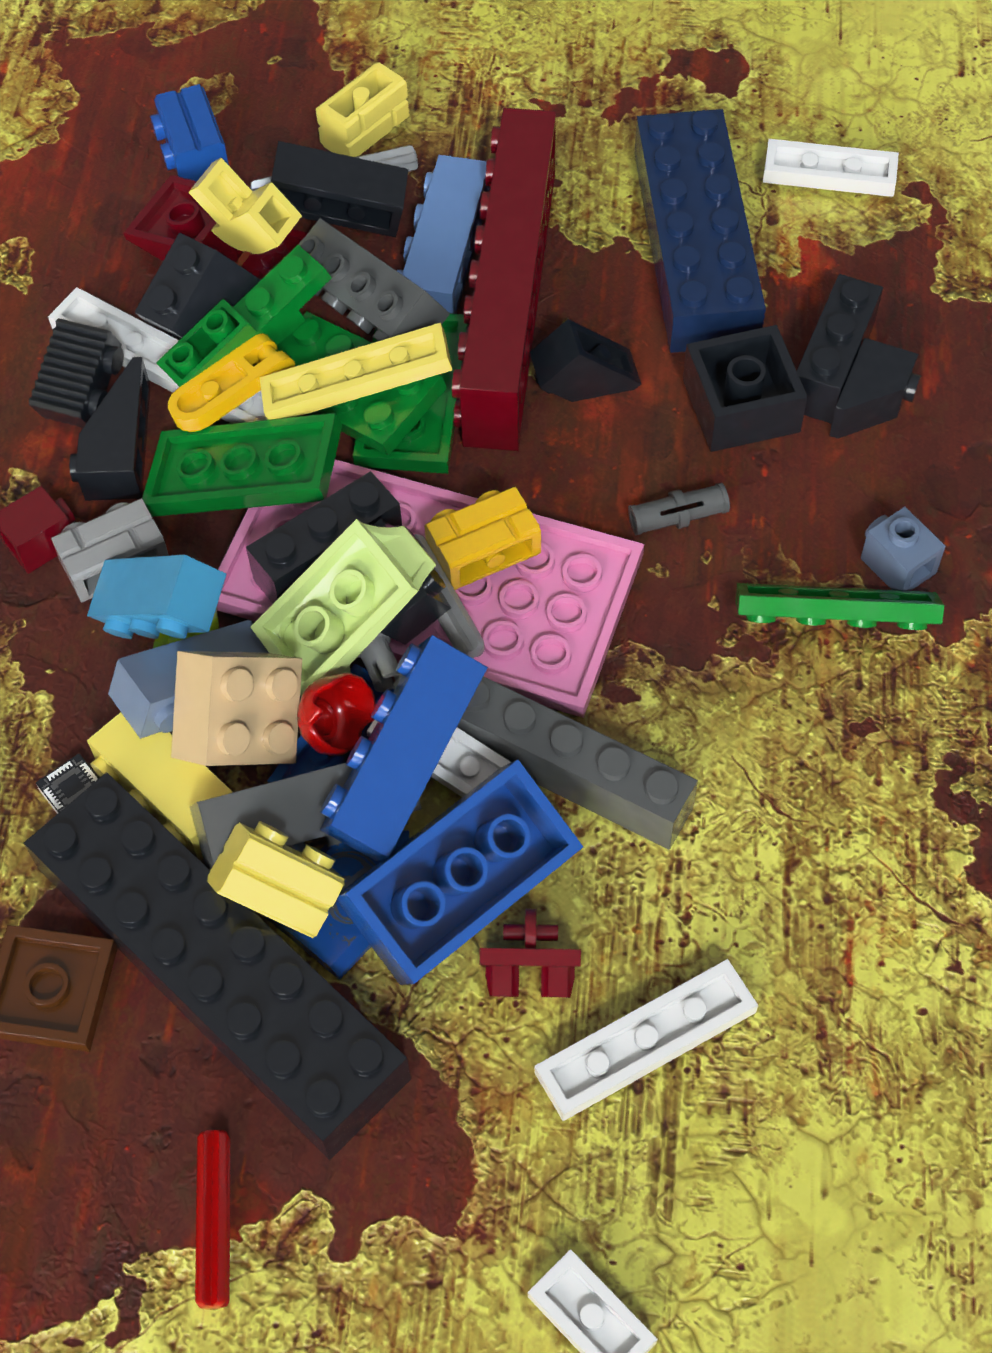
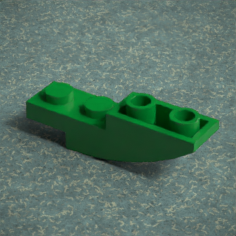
[156,245,332,387]

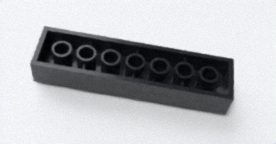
[24,772,411,1160]

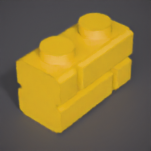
[424,487,541,590]

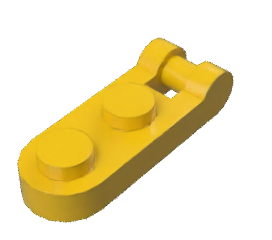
[168,333,295,432]

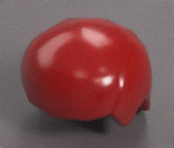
[297,672,376,757]

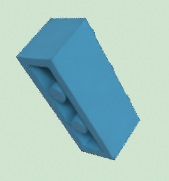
[87,555,227,639]

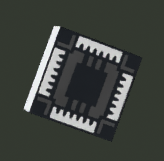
[36,754,99,814]

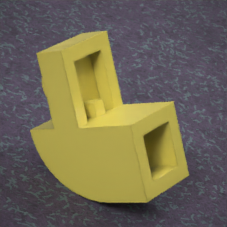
[188,158,302,254]

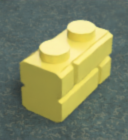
[316,62,409,157]
[207,821,345,938]

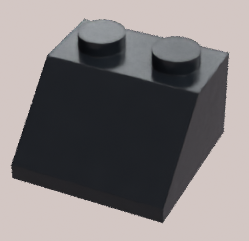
[135,233,261,340]

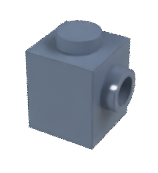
[860,507,946,591]

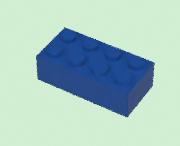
[337,759,583,985]

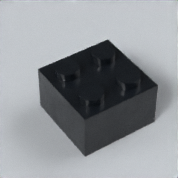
[683,325,808,452]

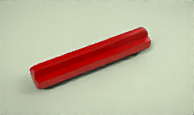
[195,1130,230,1310]

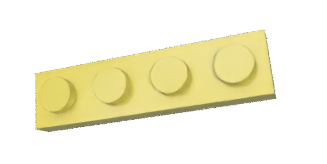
[260,322,453,420]

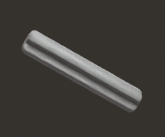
[414,534,485,658]

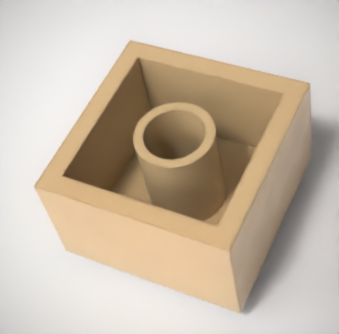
[171,651,303,766]

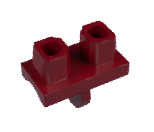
[480,908,581,998]

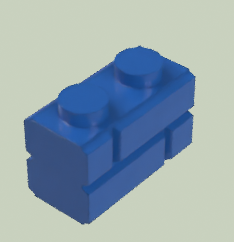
[150,84,229,181]

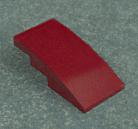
[123,175,308,280]

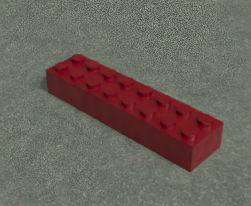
[452,108,556,451]

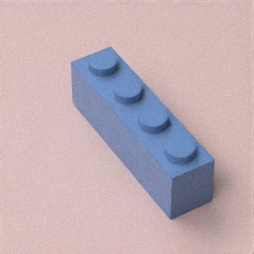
[397,155,491,314]

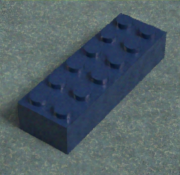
[634,109,766,353]

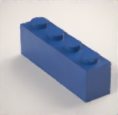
[320,635,488,861]

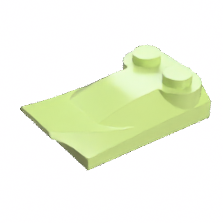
[250,519,436,697]

